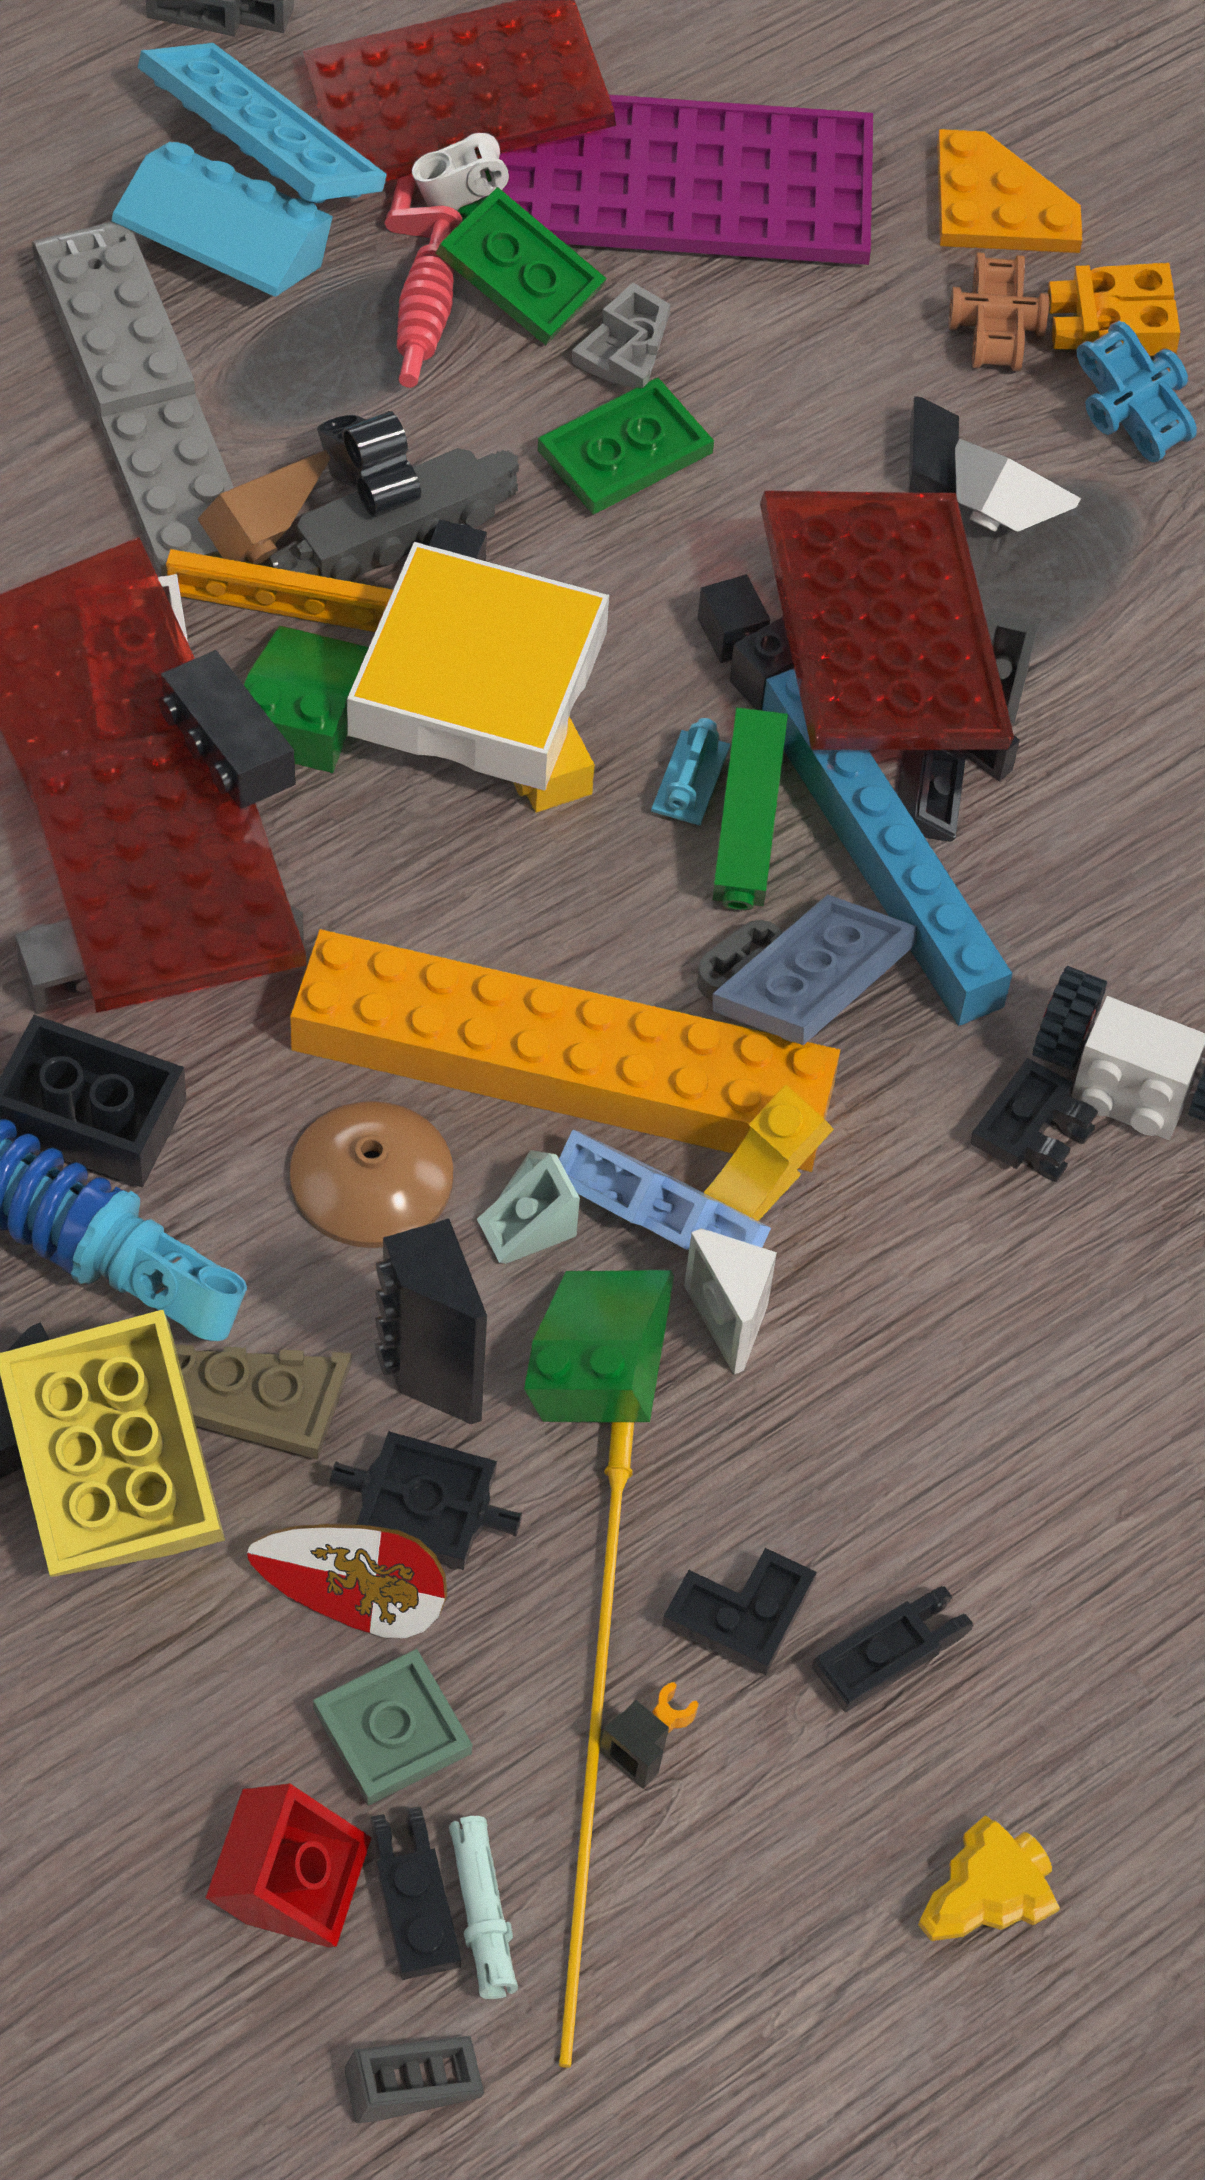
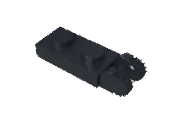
[812,1586,974,1713]
[371,1806,461,1980]

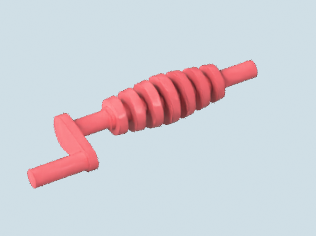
[385,171,463,388]

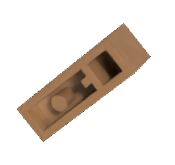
[197,450,331,565]

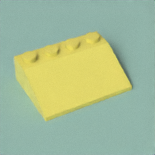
[0,1310,225,1577]

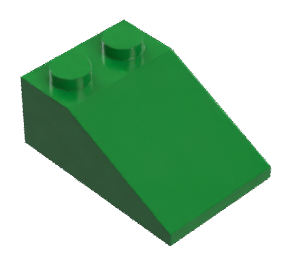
[244,626,369,773]
[524,1270,674,1422]

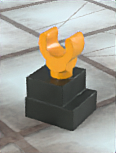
[599,1682,699,1789]

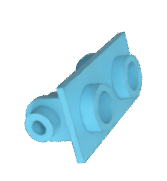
[651,718,730,826]

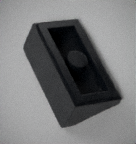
[909,396,959,496]
[897,735,966,842]

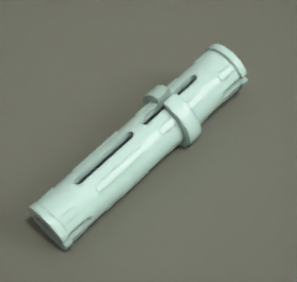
[449,1816,518,1999]

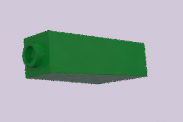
[712,707,788,911]

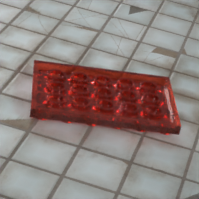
[303,0,616,181]
[760,491,1014,750]
[24,730,306,1013]

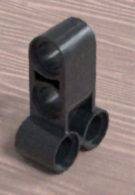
[317,411,421,518]

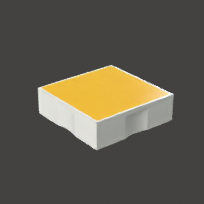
[347,542,609,791]

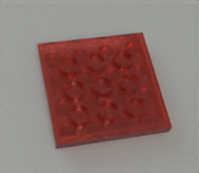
[0,537,195,807]

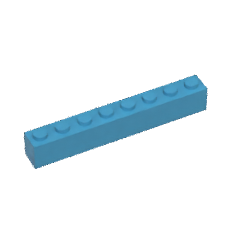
[762,662,1012,1026]

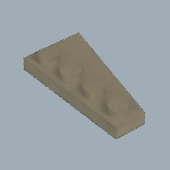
[175,1344,352,1460]

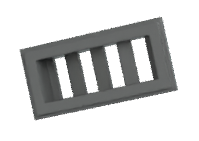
[345,2036,484,2124]

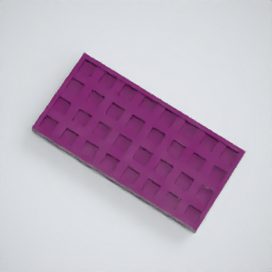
[499,87,873,265]

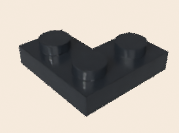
[662,1548,817,1675]

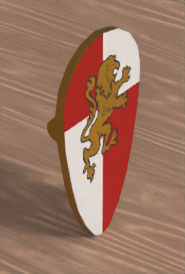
[247,1524,447,1638]

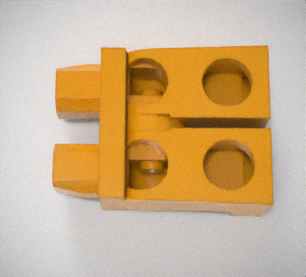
[1047,263,1181,357]

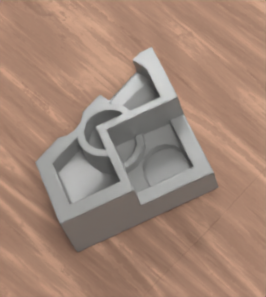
[572,283,670,388]

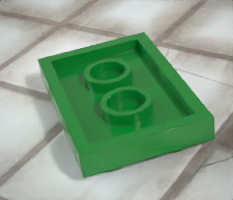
[436,187,607,346]
[537,377,714,515]

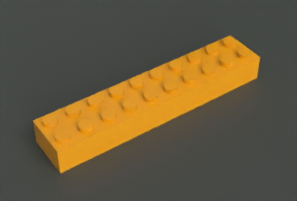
[290,929,841,1172]

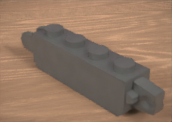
[269,448,519,582]

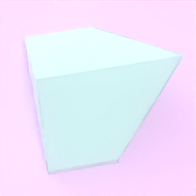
[477,1150,580,1264]

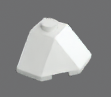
[955,439,1081,532]

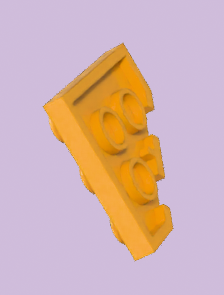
[937,129,1082,253]

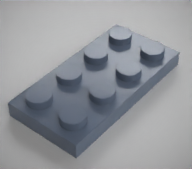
[713,895,917,1046]

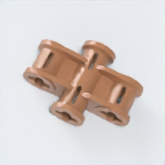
[948,252,1049,371]

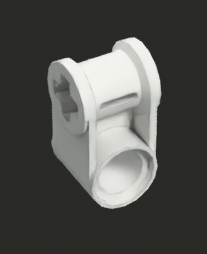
[412,133,509,211]

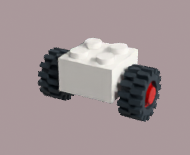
[1032,966,1205,1140]

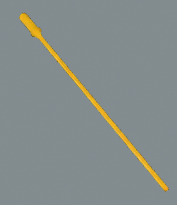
[559,1422,634,2068]

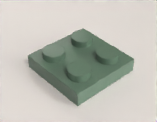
[313,1649,473,1806]

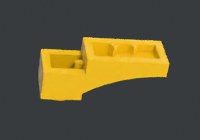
[704,1085,834,1221]

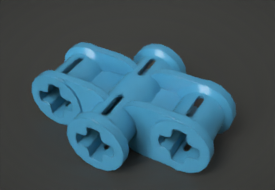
[1077,321,1197,463]

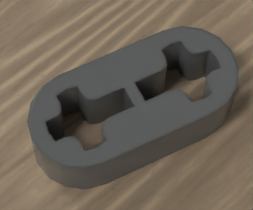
[697,920,782,1001]

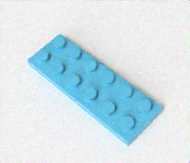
[137,43,387,203]

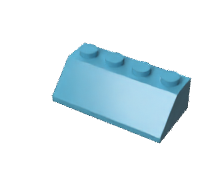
[111,142,333,297]

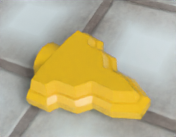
[918,1815,1060,1941]

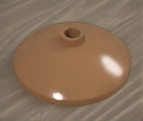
[290,1101,453,1248]

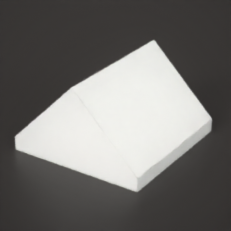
[684,1228,777,1375]

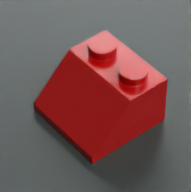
[206,1783,372,1948]

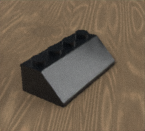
[375,1218,487,1424]

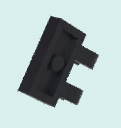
[971,1058,1098,1182]

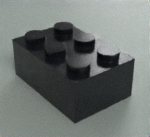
[0,1015,187,1188]

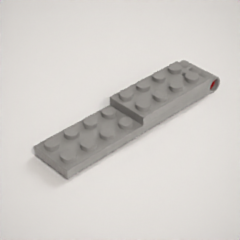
[32,222,234,576]

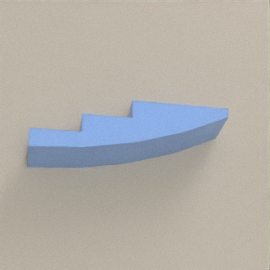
[559,1129,771,1250]

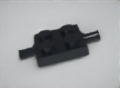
[329,1431,522,1570]

